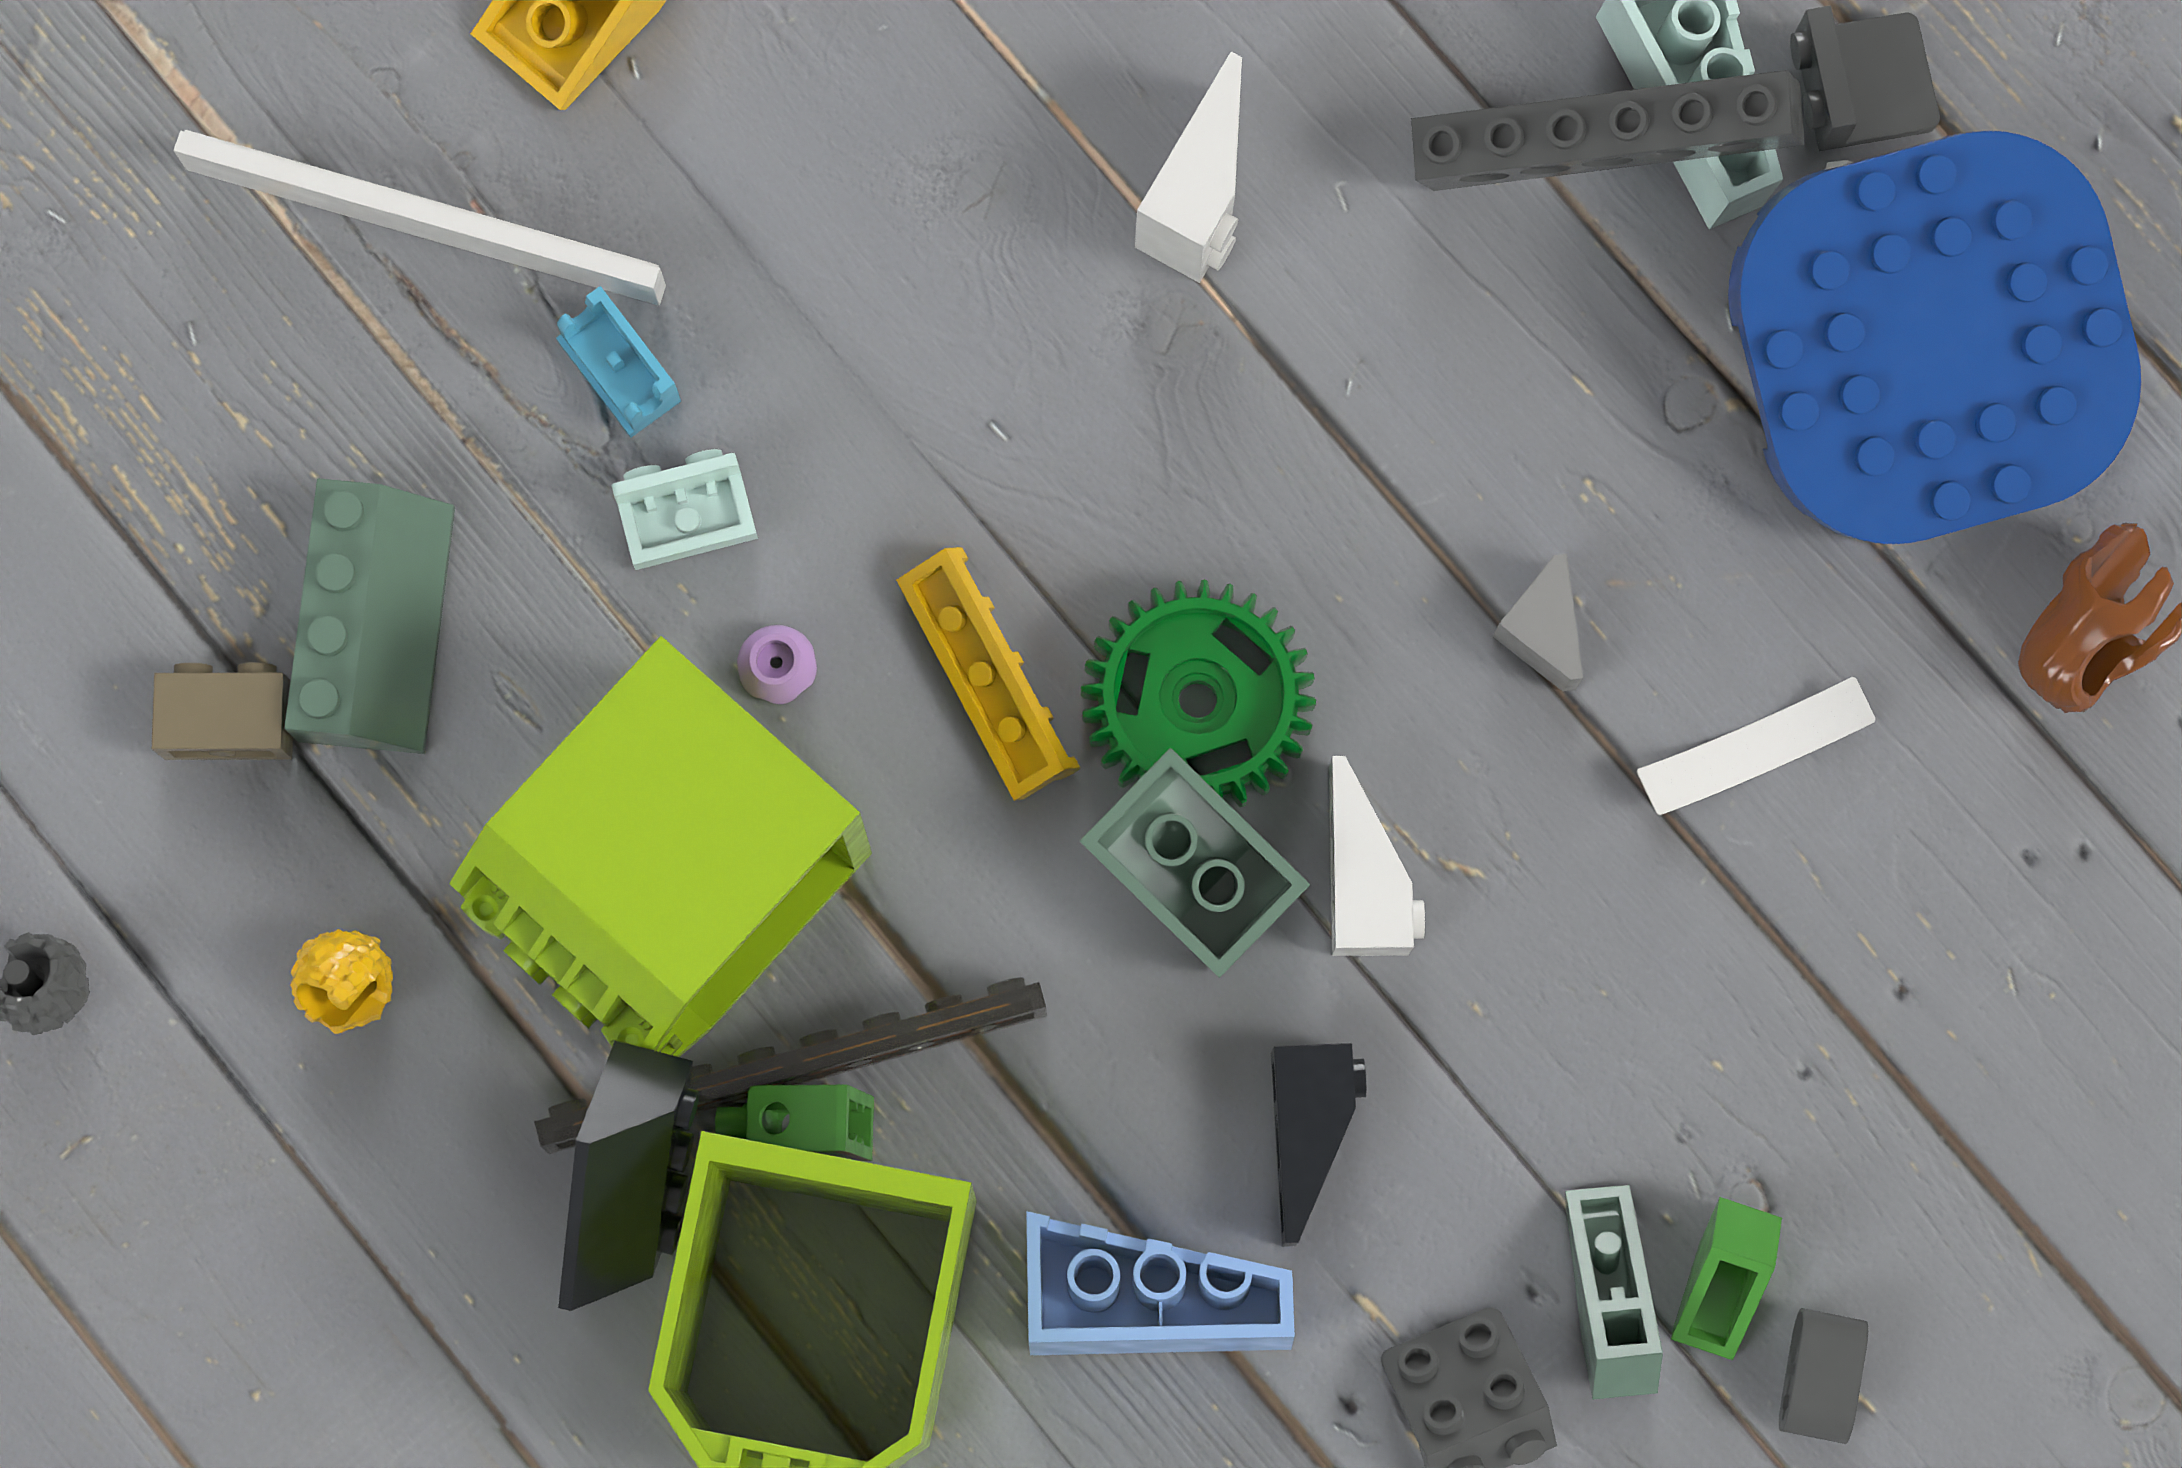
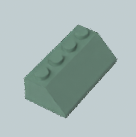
[284,478,455,754]

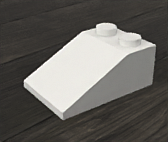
[1135,52,1242,283]

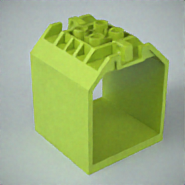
[449,636,872,1057]
[648,1131,977,1468]

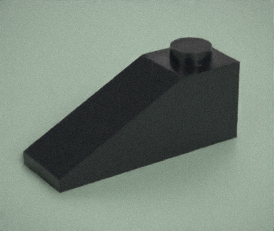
[1271,1043,1367,1247]

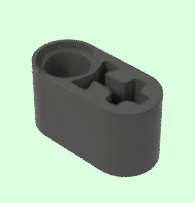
[1779,1308,1868,1444]

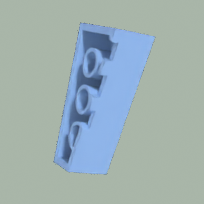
[1026,1211,1295,1355]

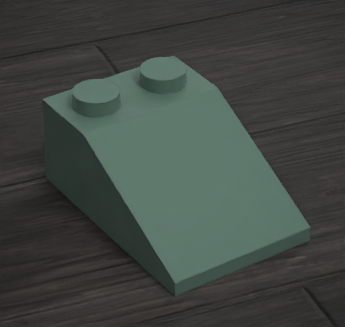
[1079,748,1311,978]

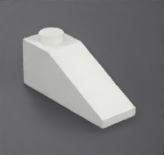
[1328,756,1425,956]

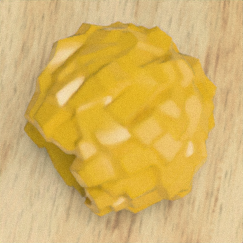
[290,929,393,1034]

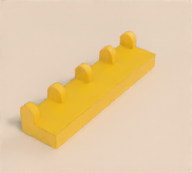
[896,547,1081,801]

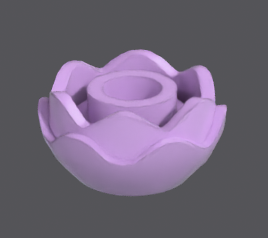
[737,625,817,704]

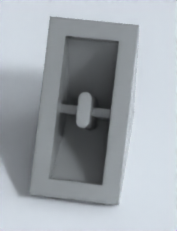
[1492,554,1583,692]

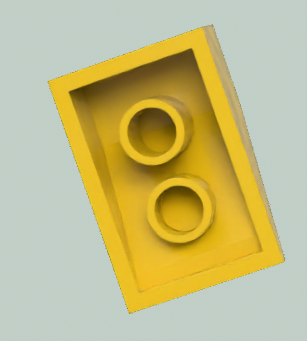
[470,0,666,110]

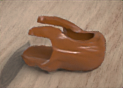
[2018,523,2182,713]

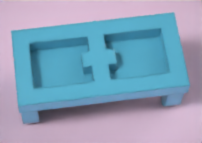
[556,286,681,438]

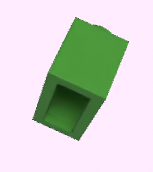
[1671,1197,1782,1360]

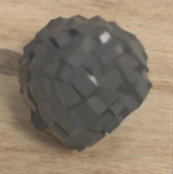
[0,932,90,1035]

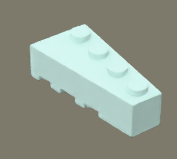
[1596,0,1783,230]

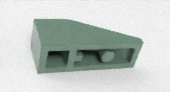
[1565,1185,1663,1400]

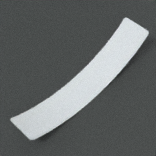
[1637,677,1875,815]

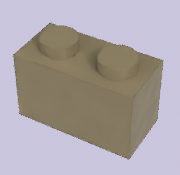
[151,663,293,760]

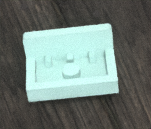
[611,449,758,570]

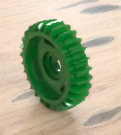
[1081,579,1316,808]

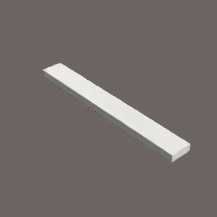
[173,130,666,306]

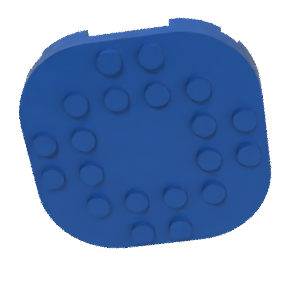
[1728,131,2141,544]

